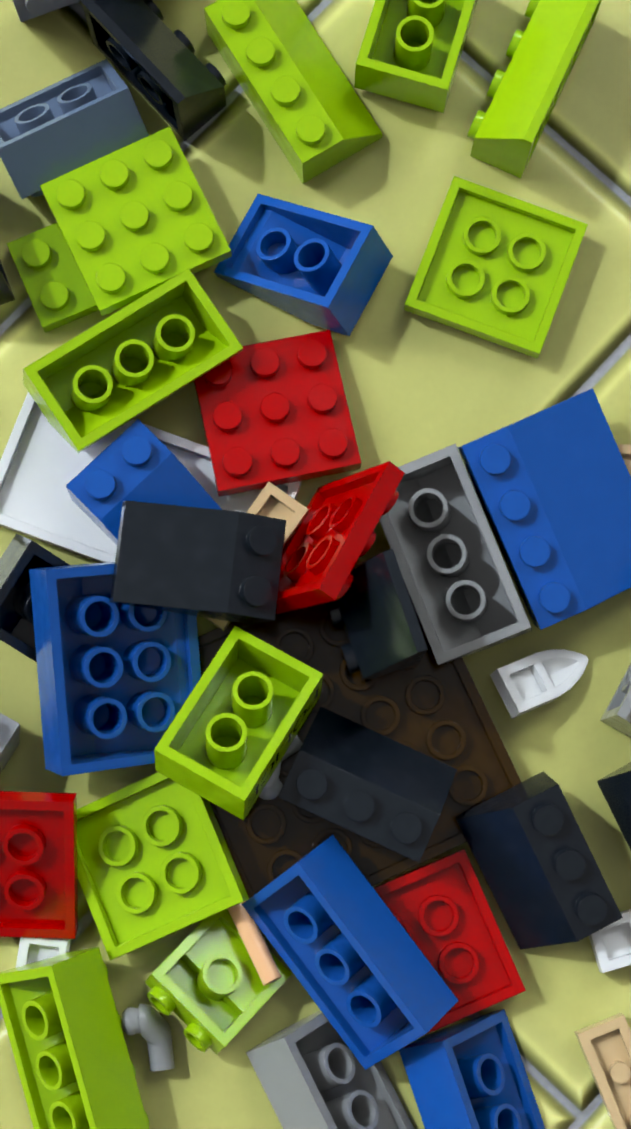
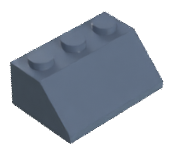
[0,59,149,199]

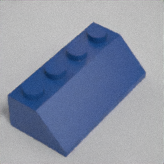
[242,835,459,1070]
[399,1009,545,1129]

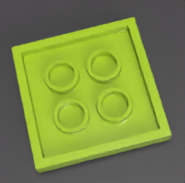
[40,126,232,316]
[404,176,588,359]
[77,772,249,960]

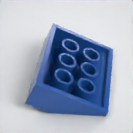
[457,388,631,630]
[29,562,201,776]

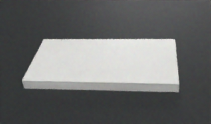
[0,392,301,563]

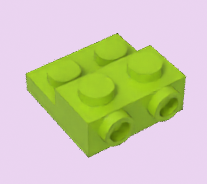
[145,910,292,1054]

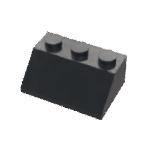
[81,0,226,141]
[278,707,457,862]
[455,772,623,950]

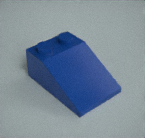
[214,194,393,336]
[66,419,222,545]

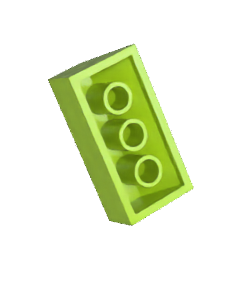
[204,0,383,184]
[467,0,602,178]
[23,268,243,453]
[0,947,149,1129]

